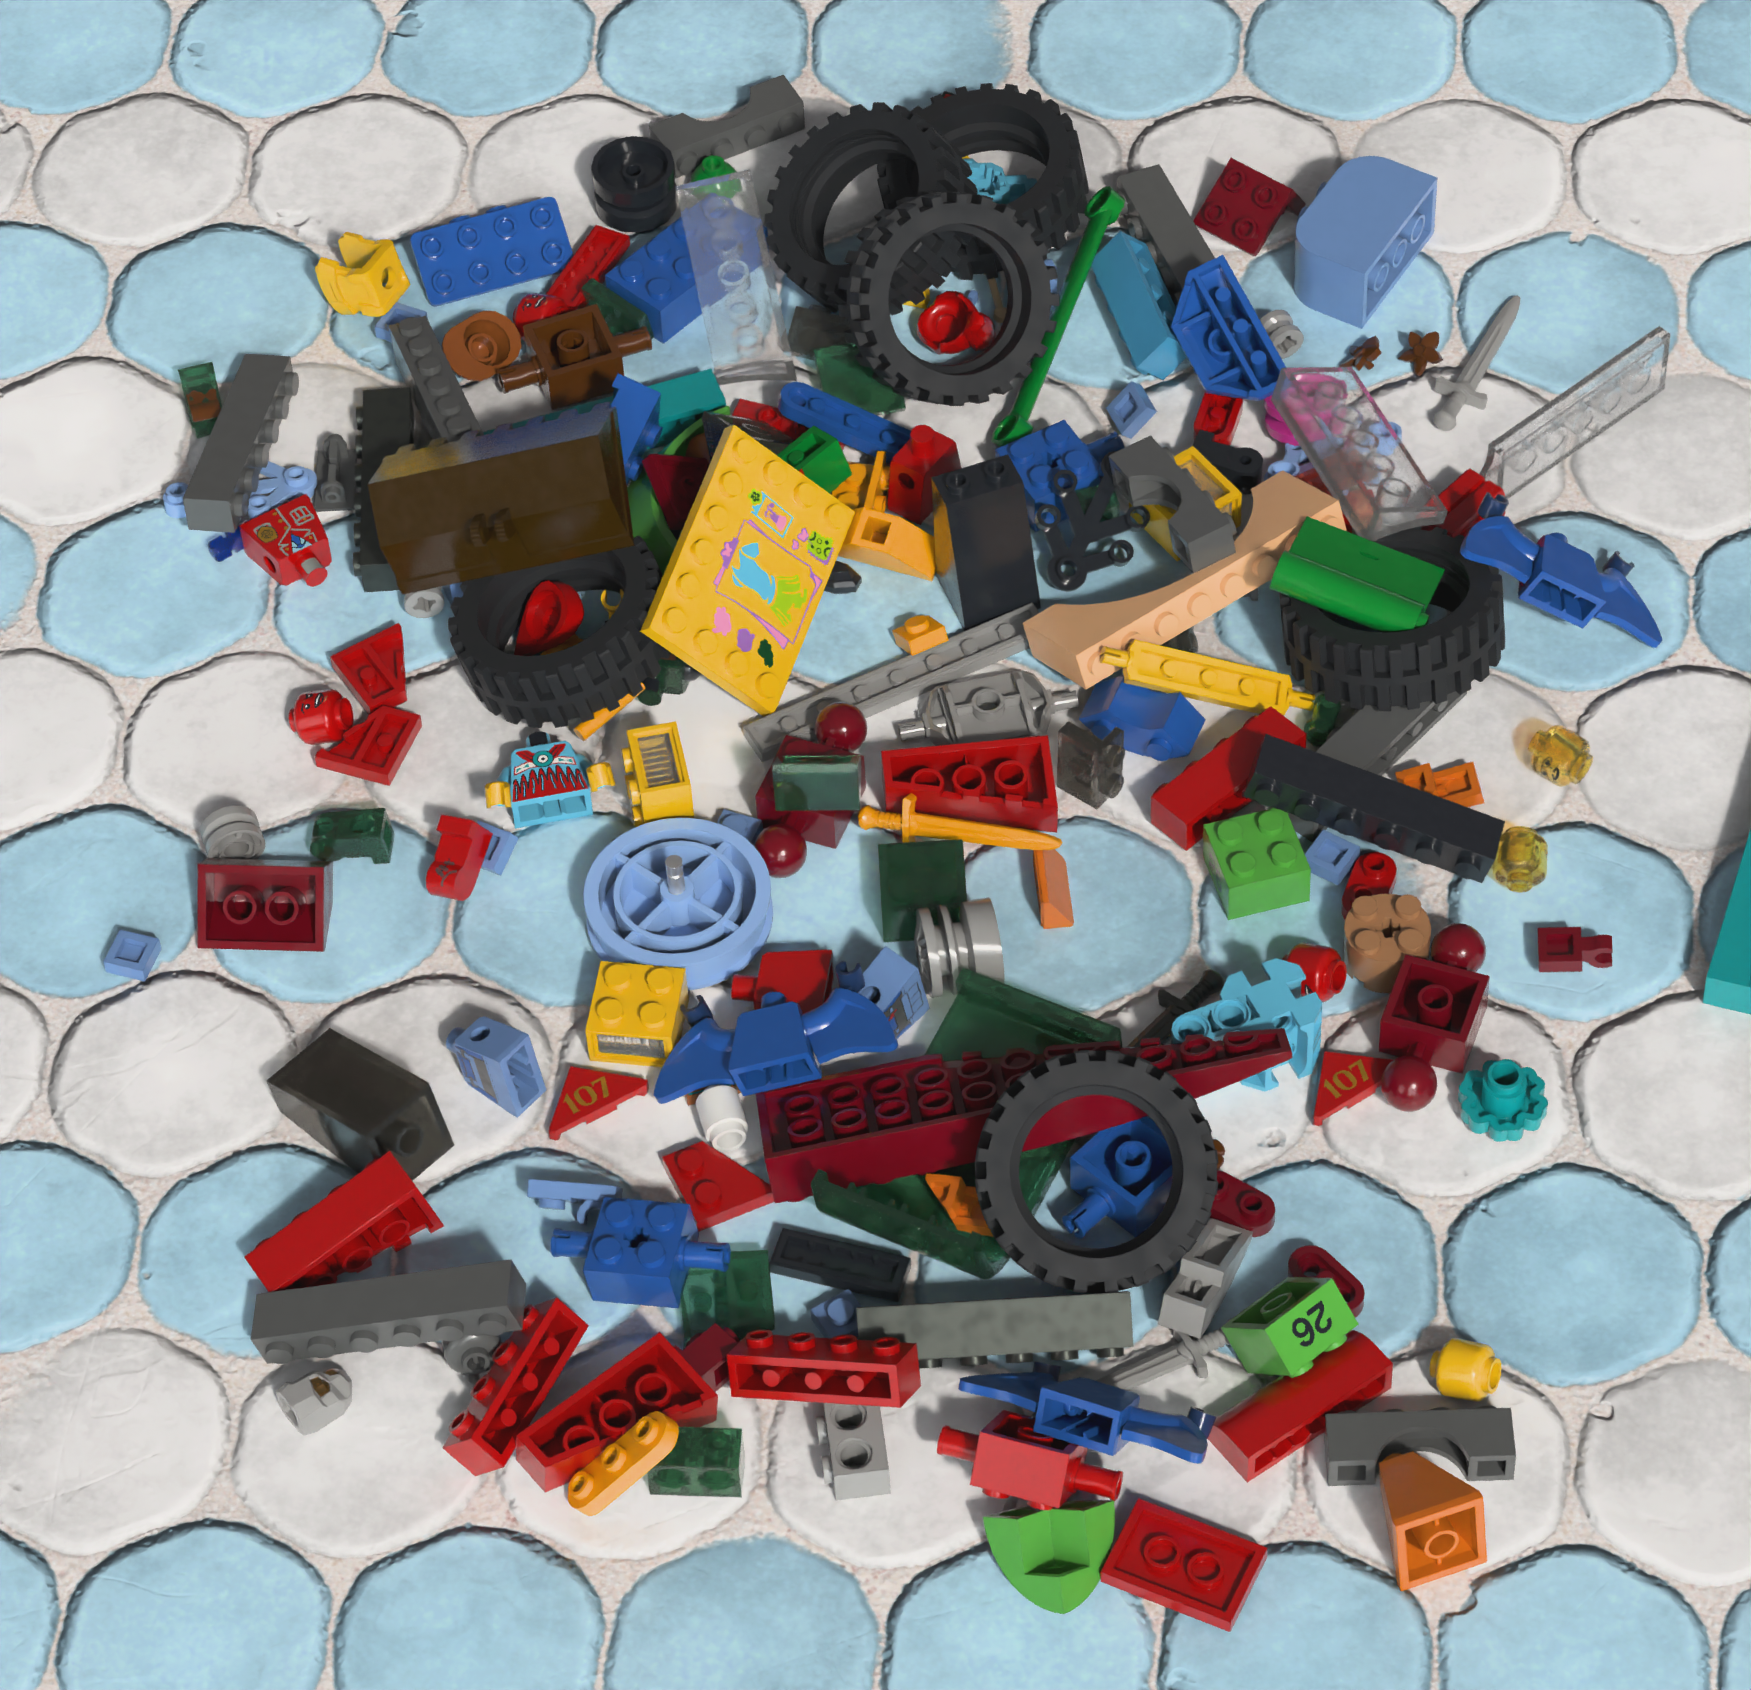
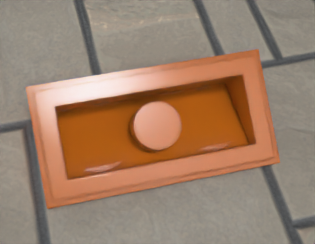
[1033,849,1074,929]

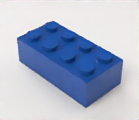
[605,193,770,344]

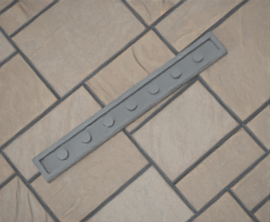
[743,603,1040,763]

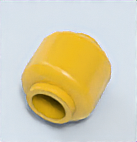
[1430,1338,1502,1402]

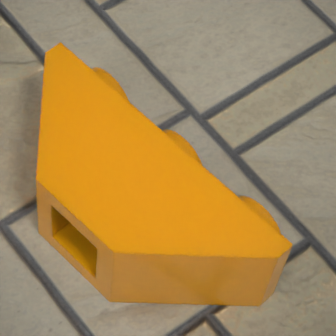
[838,507,936,581]

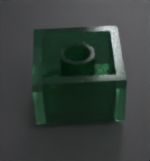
[878,839,967,942]

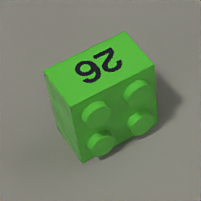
[1203,808,1311,920]
[1221,1277,1359,1378]

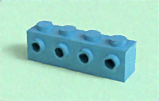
[1091,231,1187,380]

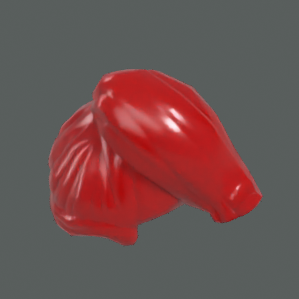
[916,291,996,355]

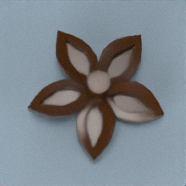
[1398,331,1443,377]
[1339,336,1382,371]

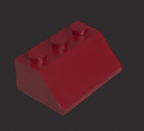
[198,858,333,952]

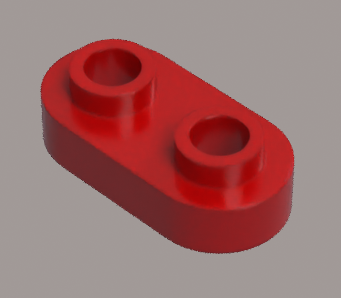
[1193,392,1243,446]
[1341,852,1397,920]

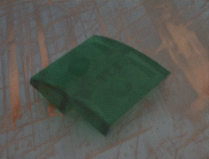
[813,343,906,415]
[680,1250,775,1348]

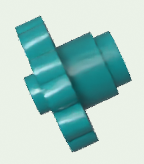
[1458,1059,1548,1142]

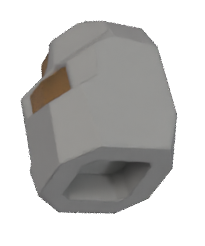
[276,1368,352,1436]

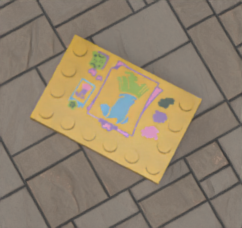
[640,425,855,717]

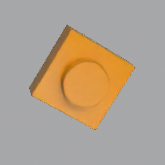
[892,615,948,656]

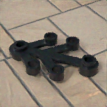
[1035,451,1150,592]

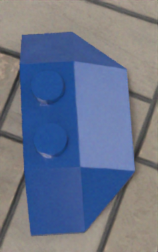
[1171,255,1294,401]

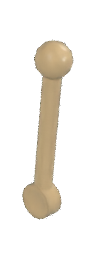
[984,274,1007,323]

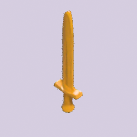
[858,793,1062,853]

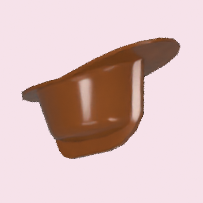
[442,311,521,381]

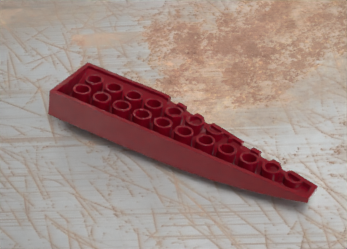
[756,1028,1293,1203]

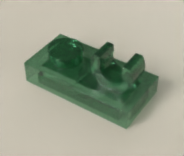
[582,278,654,340]

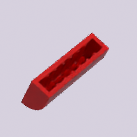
[1208,1330,1393,1483]

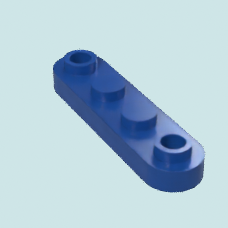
[777,382,911,464]

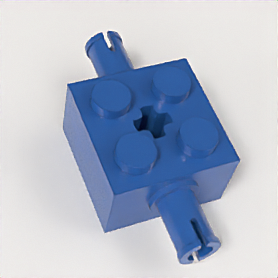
[995,420,1125,533]
[1062,1116,1172,1239]
[551,1197,731,1308]

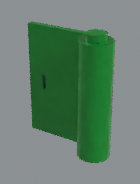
[1270,516,1445,633]

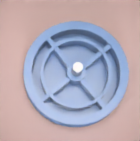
[583,818,773,991]

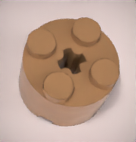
[1343,894,1431,993]

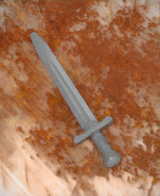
[1434,296,1520,431]
[1032,1319,1231,1418]

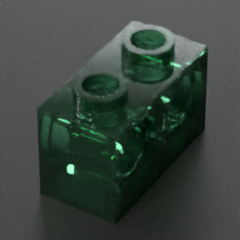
[647,1427,745,1498]

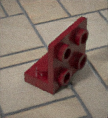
[1193,158,1306,256]

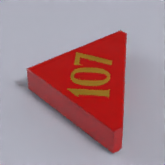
[1313,1051,1393,1126]
[548,1066,649,1141]

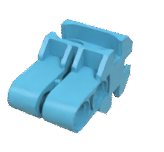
[1171,958,1322,1092]

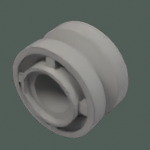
[200,805,265,860]

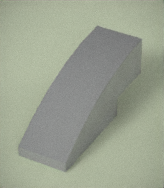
[1158,1218,1253,1339]

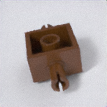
[497,304,652,410]

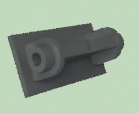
[315,434,357,512]

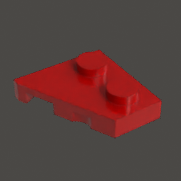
[330,623,407,715]
[315,705,422,786]
[662,1141,774,1232]

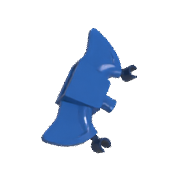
[1460,492,1662,648]
[654,961,898,1104]
[958,1361,1216,1464]

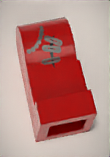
[426,814,493,901]

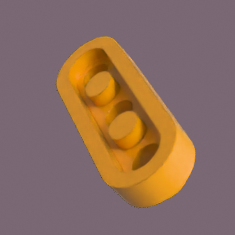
[568,1411,679,1516]

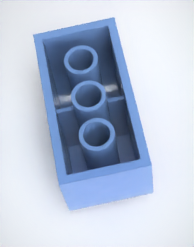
[1294,156,1438,329]

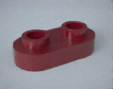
[1210,1170,1275,1237]
[1288,1245,1365,1318]

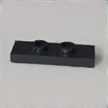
[769,1228,911,1302]

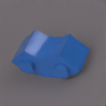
[1079,675,1206,761]

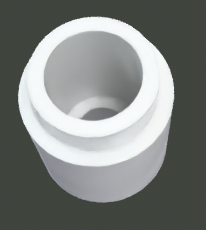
[696,1085,748,1151]

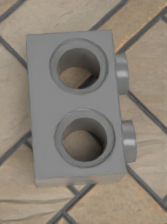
[816,1403,891,1501]

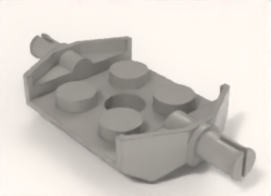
[898,670,1079,746]

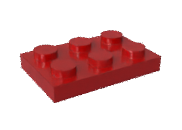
[1100,1498,1268,1632]

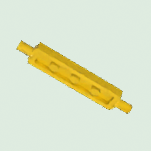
[1099,640,1315,716]

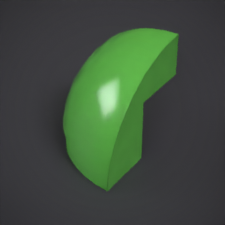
[983,1500,1115,1614]

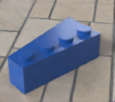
[611,373,663,484]

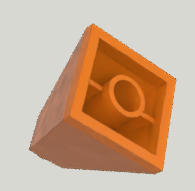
[1379,1451,1487,1591]

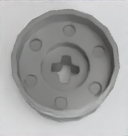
[914,897,1005,998]

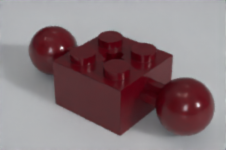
[754,702,867,878]
[1379,923,1490,1112]

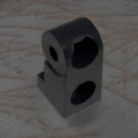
[1192,429,1263,495]

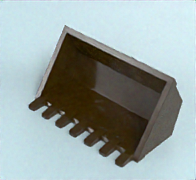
[368,402,635,595]

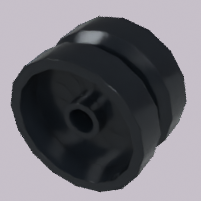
[591,136,678,233]

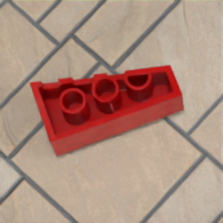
[881,735,1058,833]
[244,1151,444,1292]
[516,1332,718,1492]

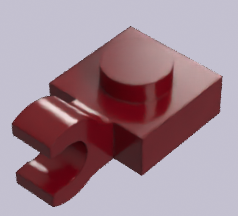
[1538,927,1613,972]

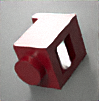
[674,1323,740,1392]

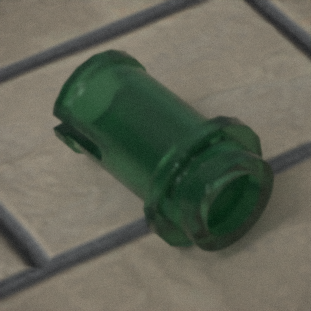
[1304,694,1341,747]

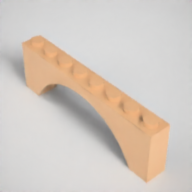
[1023,470,1347,689]

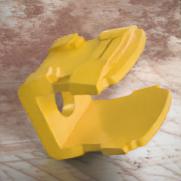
[315,232,410,317]

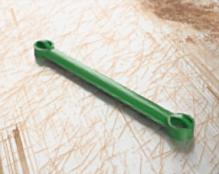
[991,186,1125,448]

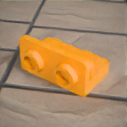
[832,451,890,513]

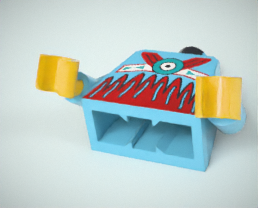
[485,731,615,829]

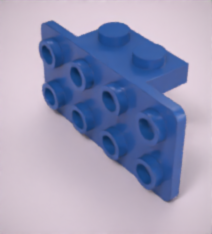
[410,197,573,307]

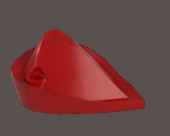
[514,580,584,656]

